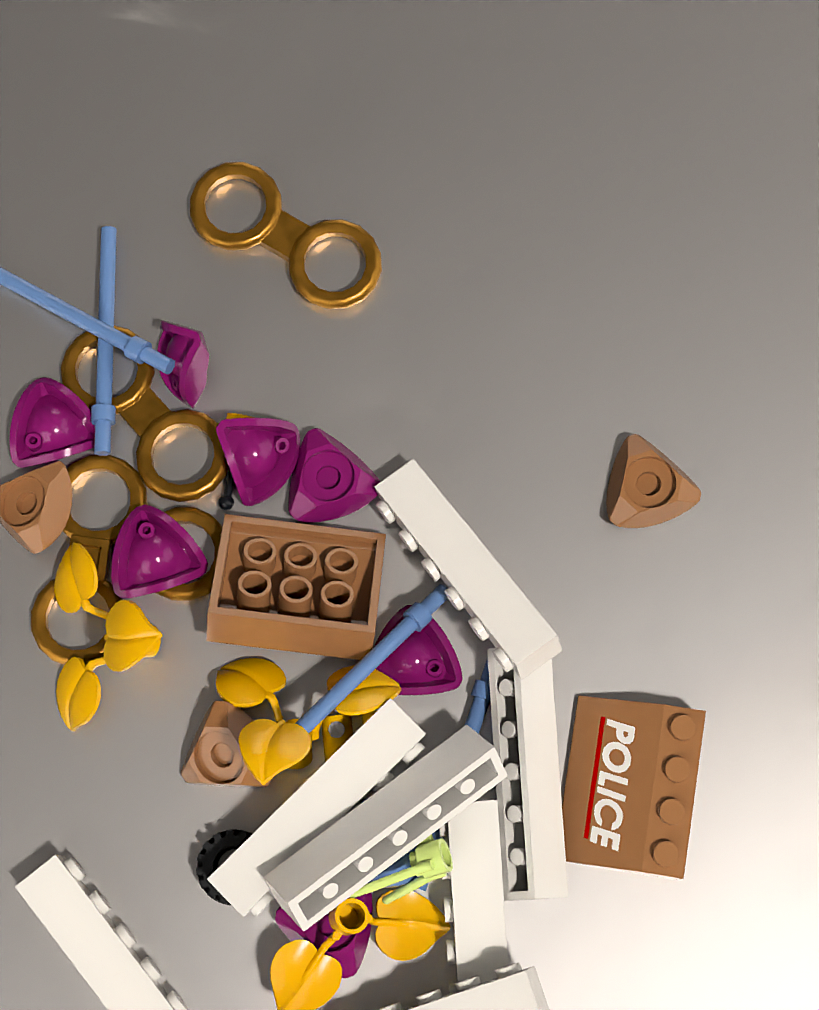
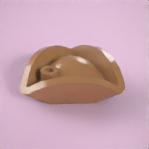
[606,434,701,528]
[0,461,72,554]
[181,701,272,787]

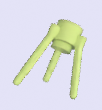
[349,834,453,904]

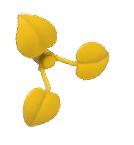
[54,542,163,732]
[216,658,401,785]
[270,889,451,1010]

